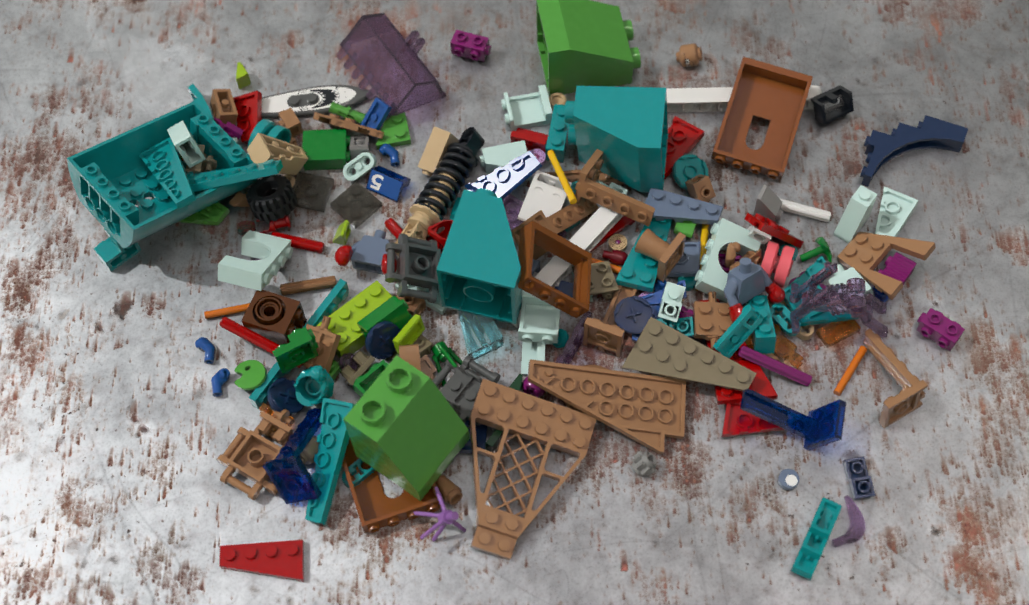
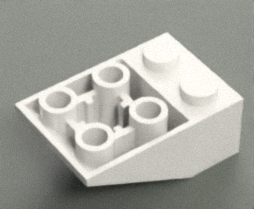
[517,170,572,221]

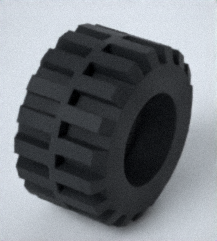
[246,174,297,222]

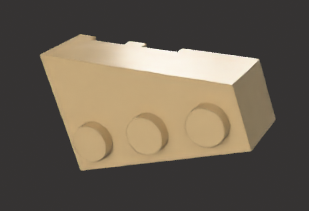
[247,132,308,175]

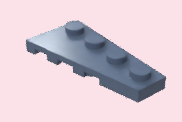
[645,188,723,225]

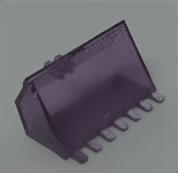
[336,13,447,120]

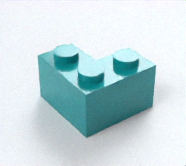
[93,228,141,272]

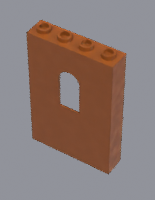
[711,56,813,180]
[342,437,441,533]

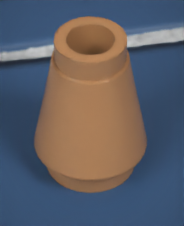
[435,475,463,505]

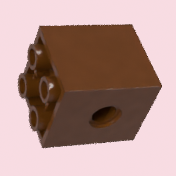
[241,290,307,345]

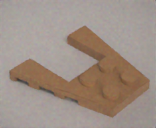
[837,232,936,300]

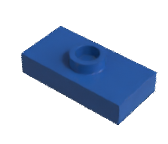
[360,97,392,138]

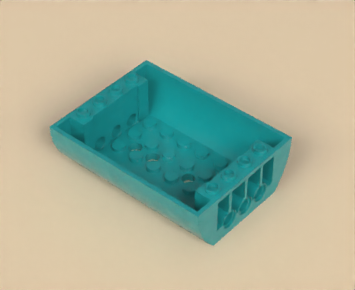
[67,101,258,248]

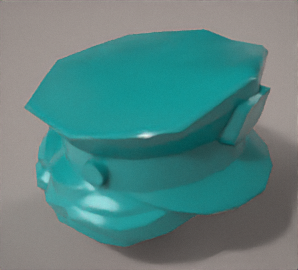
[294,365,334,407]

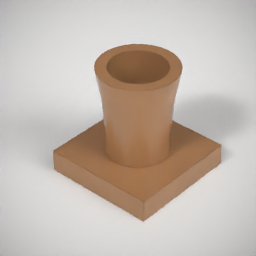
[635,229,686,282]

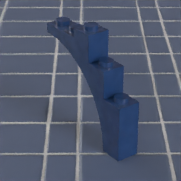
[860,115,968,187]

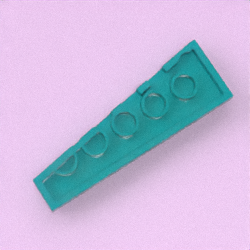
[139,137,197,209]
[187,159,283,192]
[616,218,673,293]
[305,398,355,525]

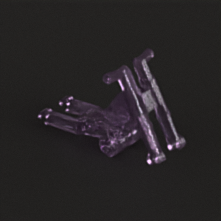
[790,261,888,337]

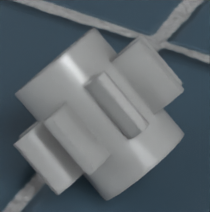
[632,450,657,476]

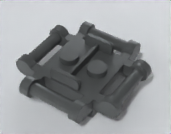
[385,233,442,303]
[433,355,501,426]

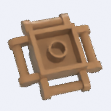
[217,424,299,501]

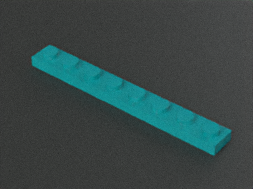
[249,279,349,409]

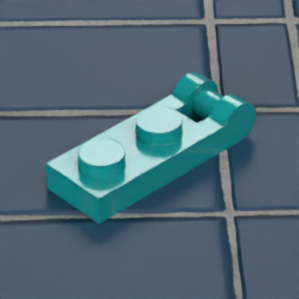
[713,304,763,358]

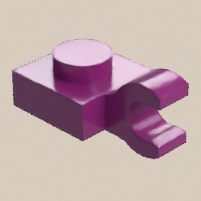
[214,118,243,140]

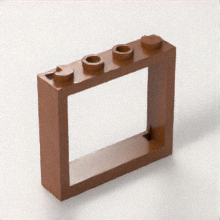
[518,220,592,318]

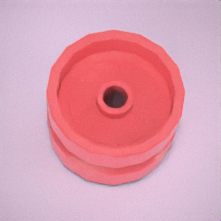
[761,241,795,288]

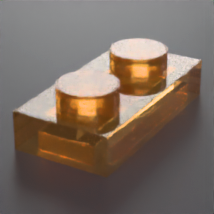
[816,319,861,348]

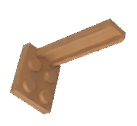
[575,149,655,226]
[511,198,599,260]
[583,285,638,358]
[863,328,928,428]

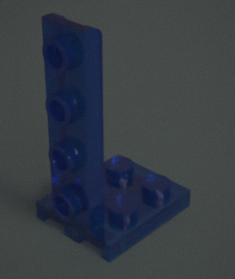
[740,389,847,451]
[263,408,322,504]

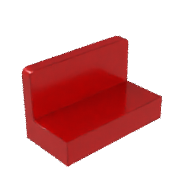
[510,127,548,154]

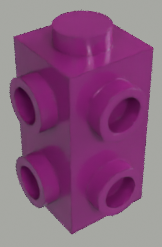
[450,30,491,62]
[917,308,965,351]

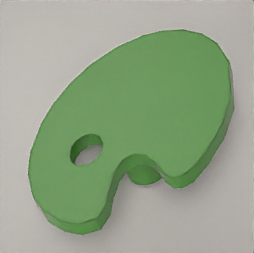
[234,360,267,390]

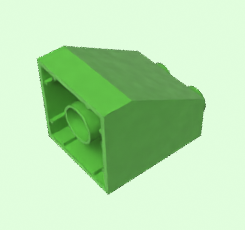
[536,0,641,96]
[343,355,470,501]

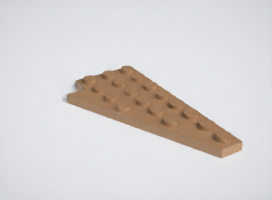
[527,359,686,455]

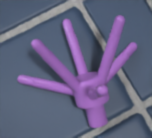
[414,486,466,542]

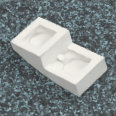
[747,225,772,244]

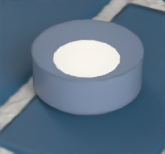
[778,469,799,491]

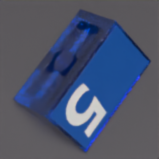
[366,166,411,202]

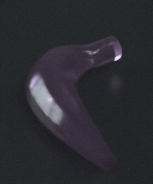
[832,496,865,548]

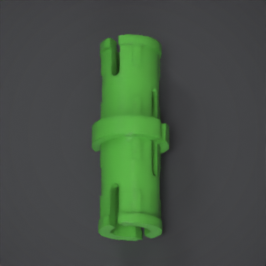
[329,102,366,124]

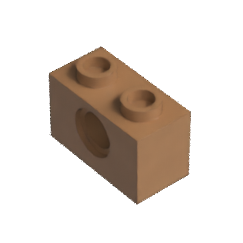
[210,89,238,126]

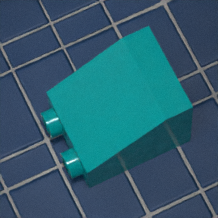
[565,86,668,192]
[436,188,522,324]

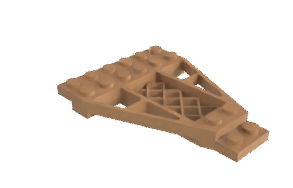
[469,379,597,560]

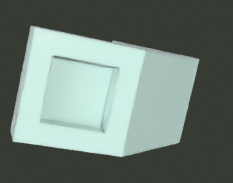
[658,281,686,323]

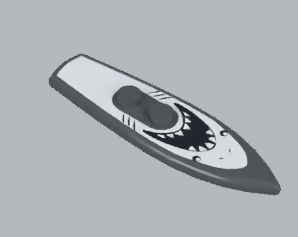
[261,85,374,118]

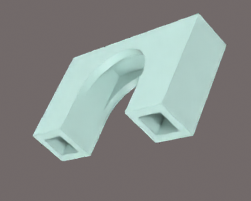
[695,218,761,303]
[218,230,293,291]

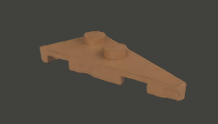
[313,112,385,139]

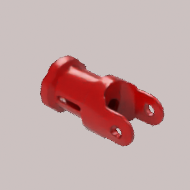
[256,215,291,234]

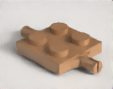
[693,291,733,352]
[303,315,341,373]

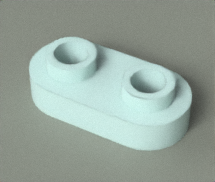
[343,152,377,181]

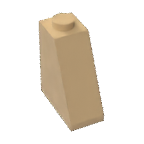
[418,126,459,177]

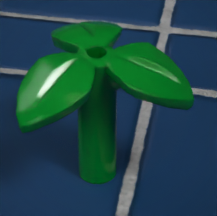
[799,237,832,266]

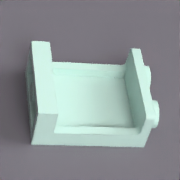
[501,85,553,131]
[518,290,561,344]

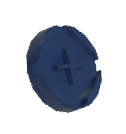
[614,296,653,335]
[365,321,401,359]
[267,378,304,416]

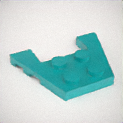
[784,256,862,326]

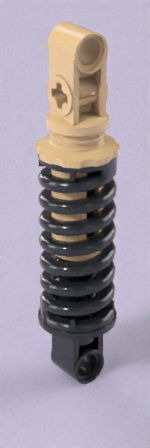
[395,127,485,257]

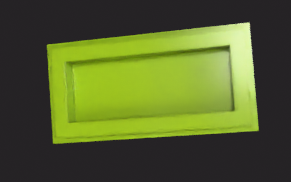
[392,314,425,354]

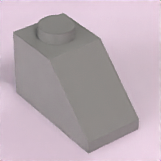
[753,184,784,222]

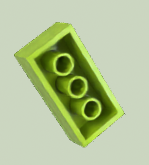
[316,280,392,361]

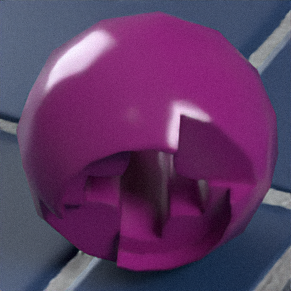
[522,376,546,398]

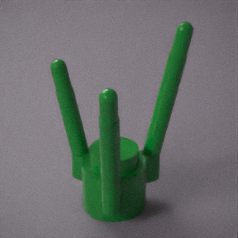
[432,342,463,386]

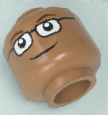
[676,43,703,68]

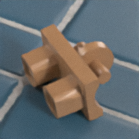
[257,409,296,445]

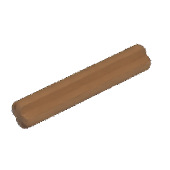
[280,276,337,295]

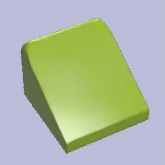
[236,62,251,89]
[333,220,351,245]

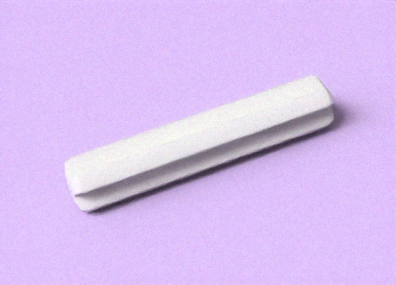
[779,198,831,222]

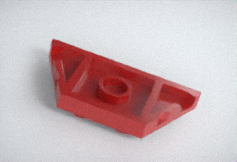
[744,213,804,248]

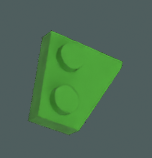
[376,111,411,150]
[180,202,230,225]

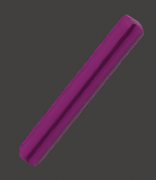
[738,346,812,386]

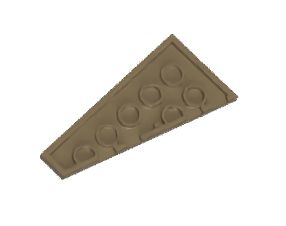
[622,317,757,392]

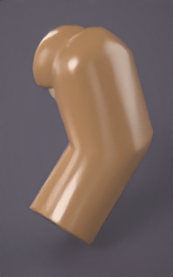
[724,242,741,268]

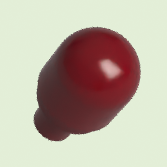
[602,249,628,266]

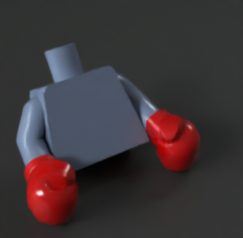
[335,230,398,275]
[724,257,785,323]

